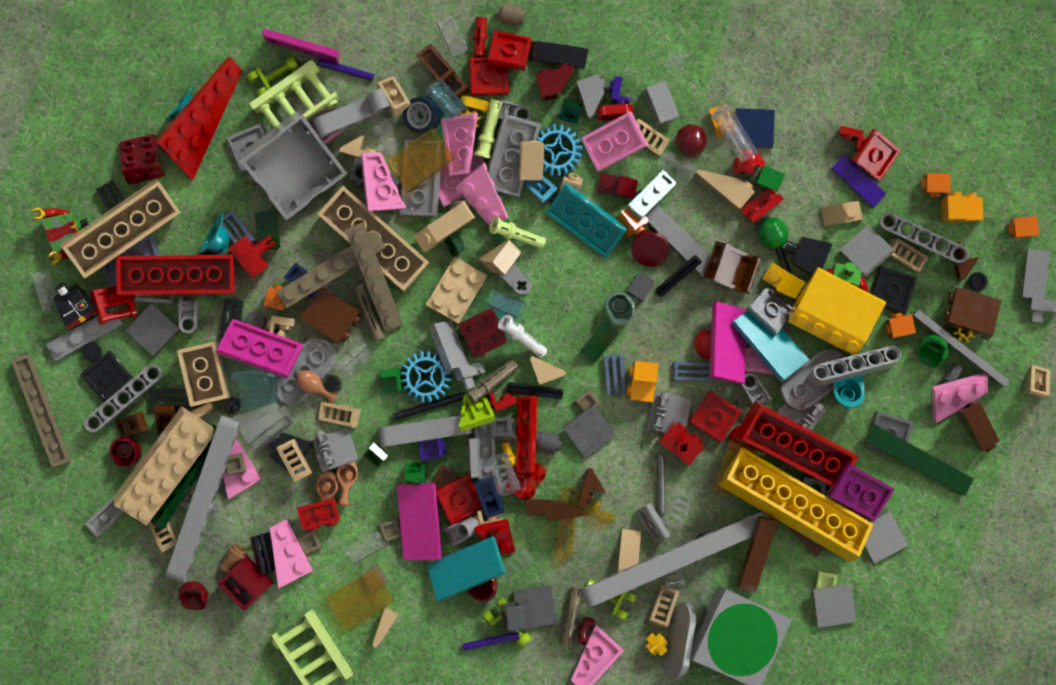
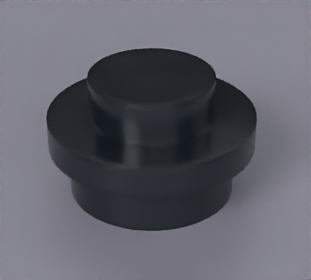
[968,272,988,291]
[82,342,102,361]
[324,374,342,392]
[224,396,241,415]

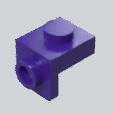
[608,76,631,105]
[418,438,447,461]

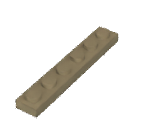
[345,222,403,332]
[277,231,386,308]
[11,354,71,468]

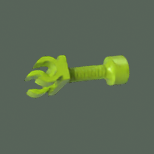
[247,56,300,96]
[585,578,637,620]
[483,597,532,648]

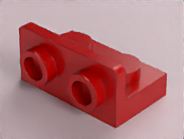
[740,188,784,225]
[503,462,547,501]
[297,497,341,532]

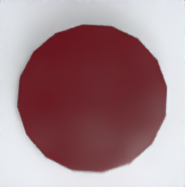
[631,231,669,267]

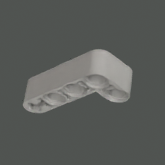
[312,88,390,138]

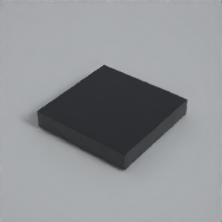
[871,266,917,314]
[80,350,133,403]

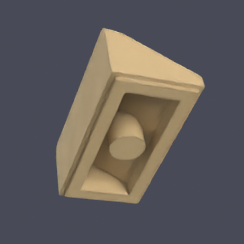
[377,76,411,117]
[519,140,544,180]

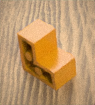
[941,192,983,223]
[626,361,659,402]

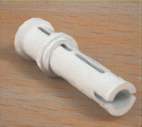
[498,315,547,358]

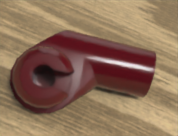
[577,617,595,645]

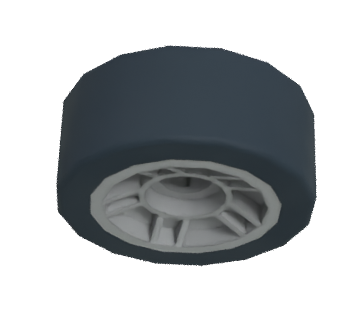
[403,96,442,133]

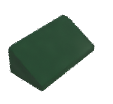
[255,210,280,250]
[580,321,619,362]

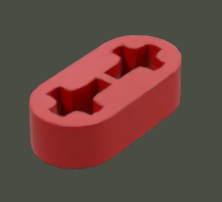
[597,104,634,121]

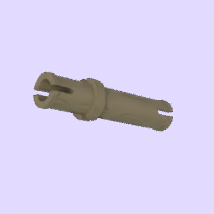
[353,284,385,342]
[467,359,518,403]
[559,587,582,646]

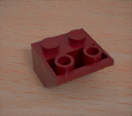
[536,64,574,102]
[217,555,274,611]

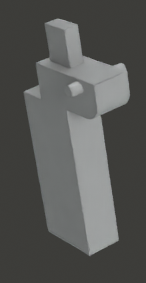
[1021,249,1056,323]
[429,321,485,390]

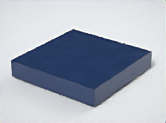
[735,108,775,149]

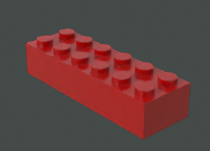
[116,255,236,297]
[736,401,859,486]

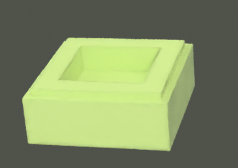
[815,571,838,589]

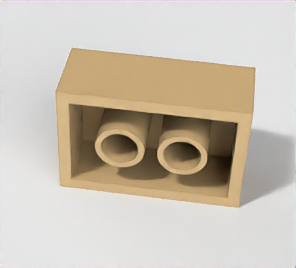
[177,341,231,407]

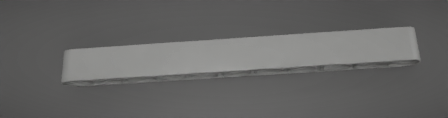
[580,511,773,608]

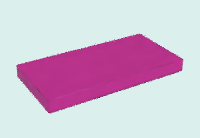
[262,28,341,63]
[710,302,746,385]
[216,319,303,379]
[397,483,442,560]

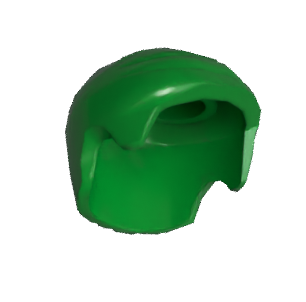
[757,217,789,250]
[917,335,949,368]

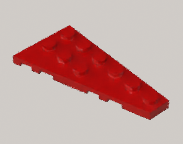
[155,57,242,180]

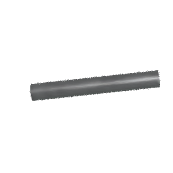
[657,455,665,513]

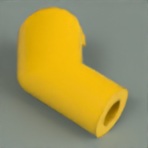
[501,442,516,467]

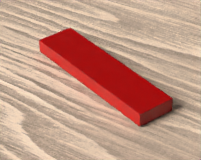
[515,396,537,474]

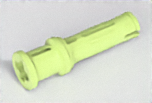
[474,99,503,159]
[489,217,546,249]

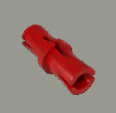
[472,17,488,57]

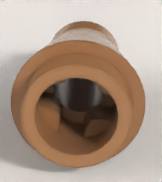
[220,543,246,573]

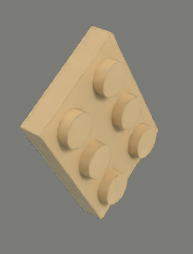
[425,256,488,325]

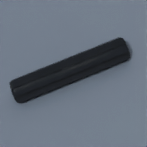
[655,255,702,297]
[507,382,563,399]

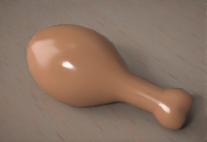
[296,370,338,402]
[336,462,358,506]
[316,471,338,501]

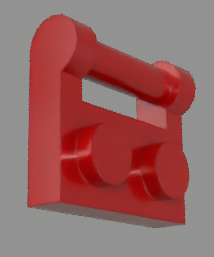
[90,286,137,325]
[475,519,516,555]

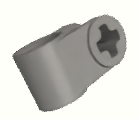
[498,99,531,121]
[498,263,531,296]
[178,298,199,335]
[740,373,772,405]
[443,517,480,547]

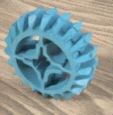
[537,124,582,176]
[400,351,452,403]

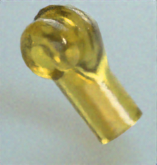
[589,500,615,523]

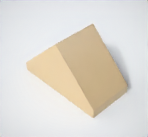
[479,239,521,274]
[530,356,566,385]
[1024,365,1050,399]

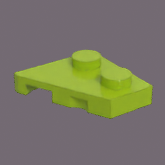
[459,394,495,432]

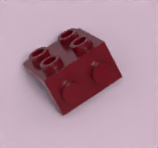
[119,134,165,185]
[458,309,508,359]

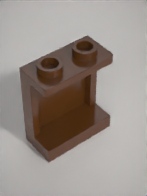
[703,241,761,294]
[300,287,361,344]
[943,287,1002,341]

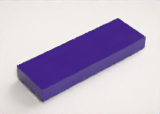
[831,155,886,208]

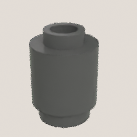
[536,430,562,454]

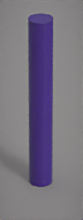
[318,58,375,81]
[463,632,520,651]

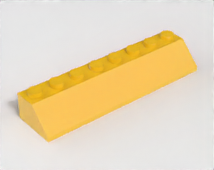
[719,447,874,562]

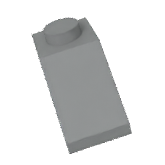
[576,74,607,120]

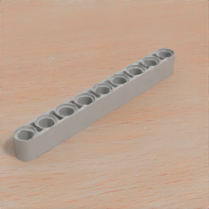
[165,415,241,583]

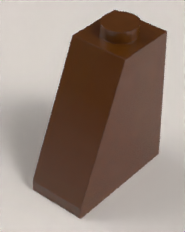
[956,401,999,452]

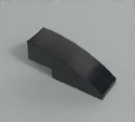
[528,41,589,70]

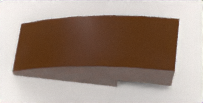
[416,43,469,103]
[525,499,589,521]

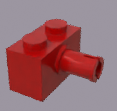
[229,235,276,279]
[659,421,704,465]

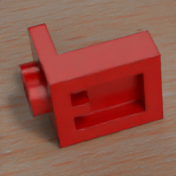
[838,126,866,151]
[488,392,518,411]

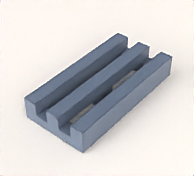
[221,210,256,243]
[604,355,626,395]
[673,361,712,382]

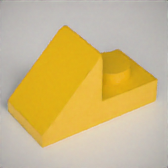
[763,263,806,299]

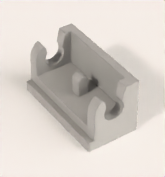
[642,81,679,127]

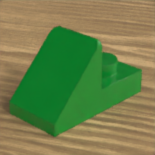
[404,462,426,484]

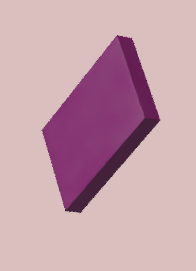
[828,462,894,522]

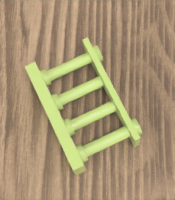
[249,60,341,128]
[271,609,354,685]

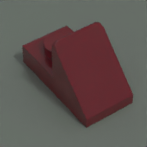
[597,173,638,199]

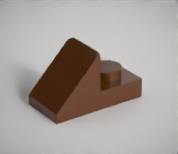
[953,241,979,281]
[154,406,178,436]
[115,412,148,437]
[578,468,606,507]

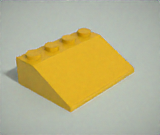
[788,267,886,355]

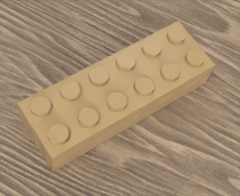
[60,179,181,279]
[317,186,430,292]
[113,407,215,526]

